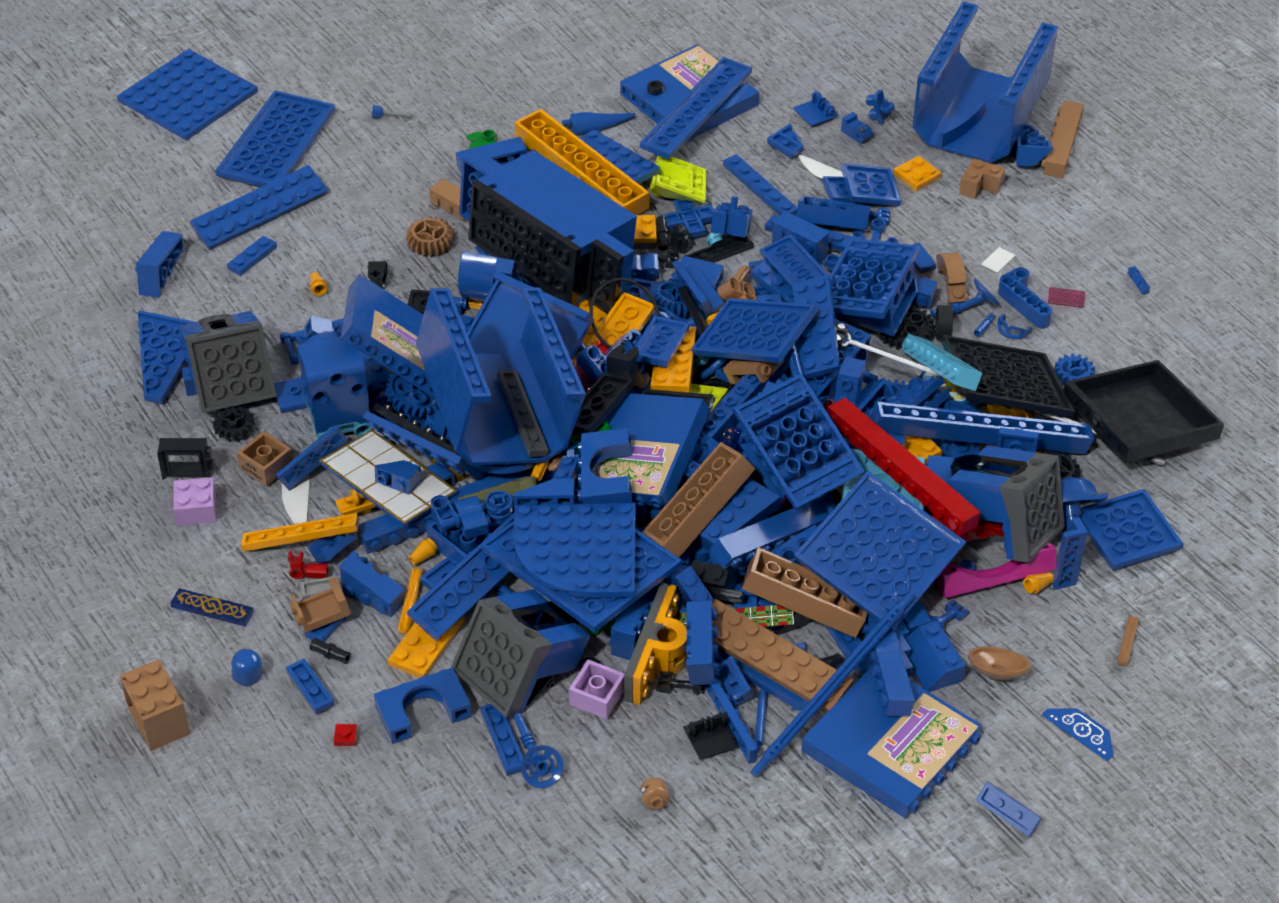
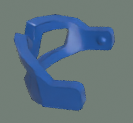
[997,314,1032,339]

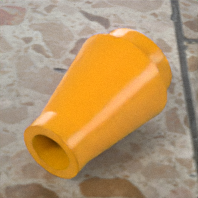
[310,272,328,296]
[408,538,438,566]
[1023,572,1054,594]

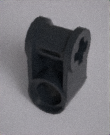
[368,261,388,289]

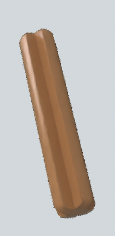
[1117,615,1139,666]

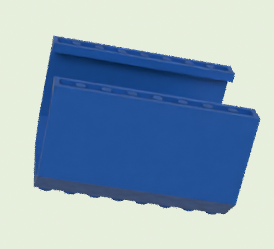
[912,1,1058,163]
[416,288,586,465]

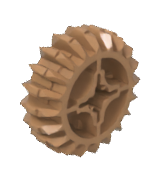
[406,217,454,257]

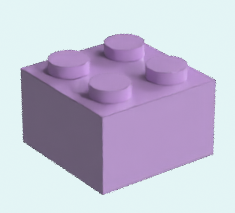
[173,477,216,525]
[569,659,624,720]

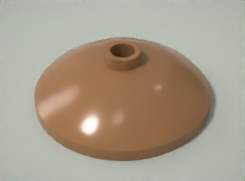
[968,646,1031,681]

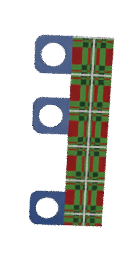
[679,589,794,630]

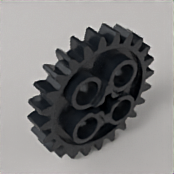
[876,304,935,349]

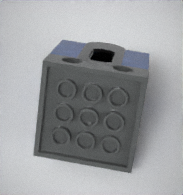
[178,311,277,413]
[948,446,1065,563]
[451,589,590,717]

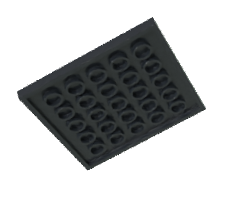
[941,335,1075,418]

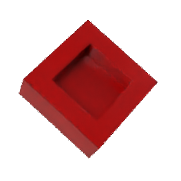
[334,724,357,746]

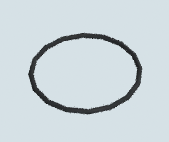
[590,277,660,348]

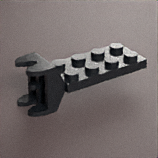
[573,344,650,433]

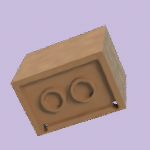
[119,659,190,751]

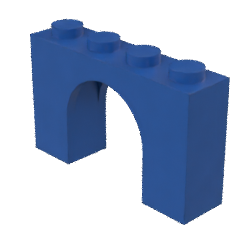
[578,428,632,504]
[374,667,472,744]

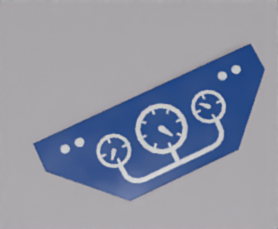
[1041,708,1114,762]

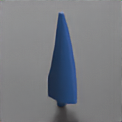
[562,112,635,135]

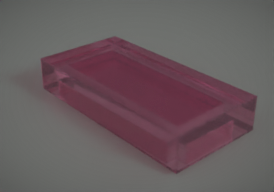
[1047,287,1085,308]

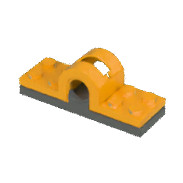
[624,582,687,705]

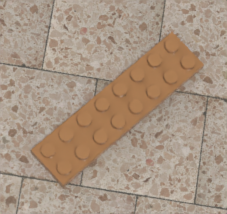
[712,599,853,712]

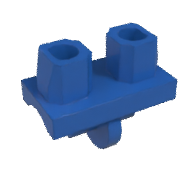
[866,90,895,124]

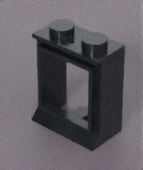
[157,438,214,480]

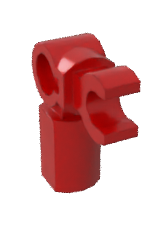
[288,551,328,579]

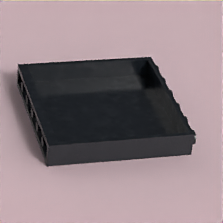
[1064,360,1224,463]

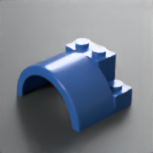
[458,251,527,302]

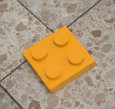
[893,155,942,191]

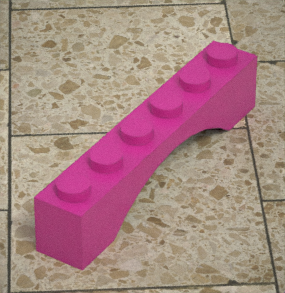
[937,543,1056,598]

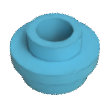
[706,232,723,246]

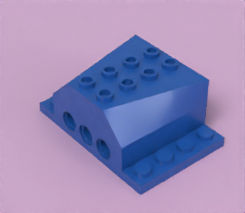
[830,239,920,336]
[733,373,865,510]

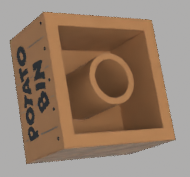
[237,431,293,486]

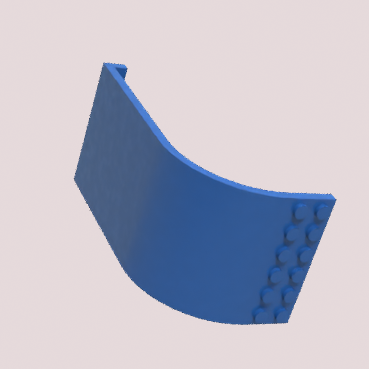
[363,271,594,479]

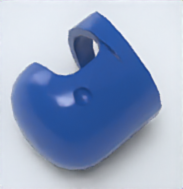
[231,649,263,686]

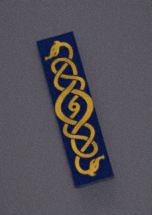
[170,588,254,627]

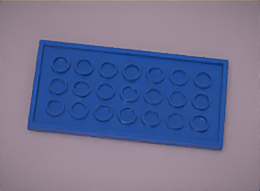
[215,90,335,187]

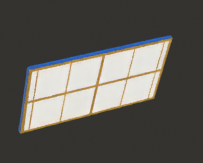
[319,429,458,527]

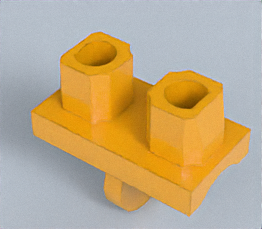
[335,489,375,516]

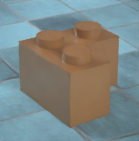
[959,158,1005,199]

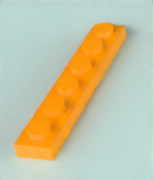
[241,513,360,552]

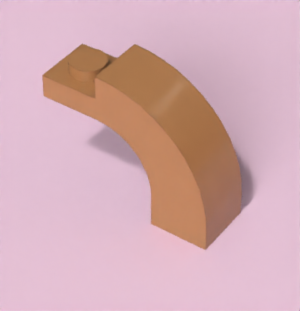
[936,252,967,303]

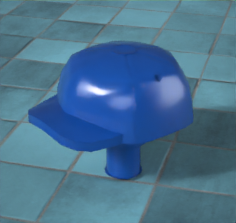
[1061,477,1108,532]

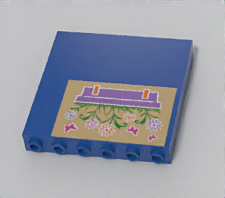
[620,44,760,141]
[341,274,436,399]
[574,393,710,508]
[801,666,982,819]

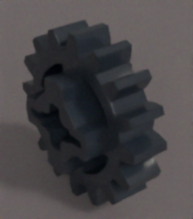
[213,406,255,441]

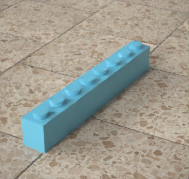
[902,333,982,391]

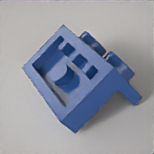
[307,532,357,563]

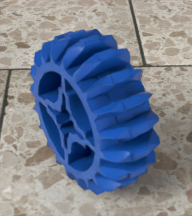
[649,279,697,319]

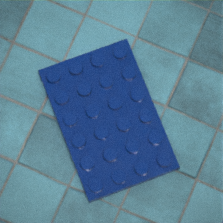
[691,298,818,363]

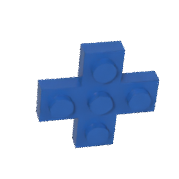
[662,199,714,238]

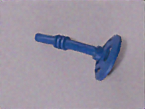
[930,278,1000,317]
[513,713,564,788]

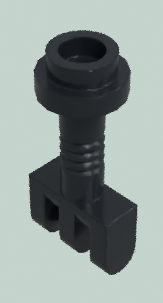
[640,249,679,269]
[656,671,704,694]

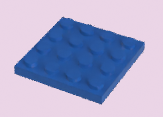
[1079,489,1183,570]

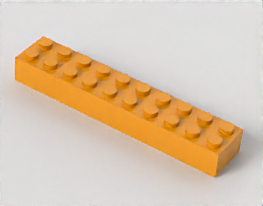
[514,109,650,215]

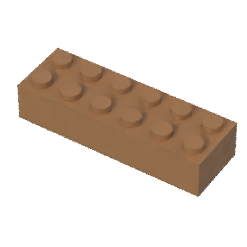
[643,442,755,558]
[742,547,867,638]

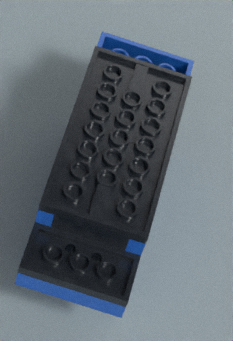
[459,150,637,314]

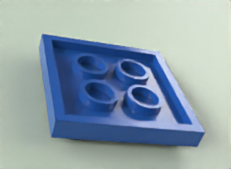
[841,163,901,206]

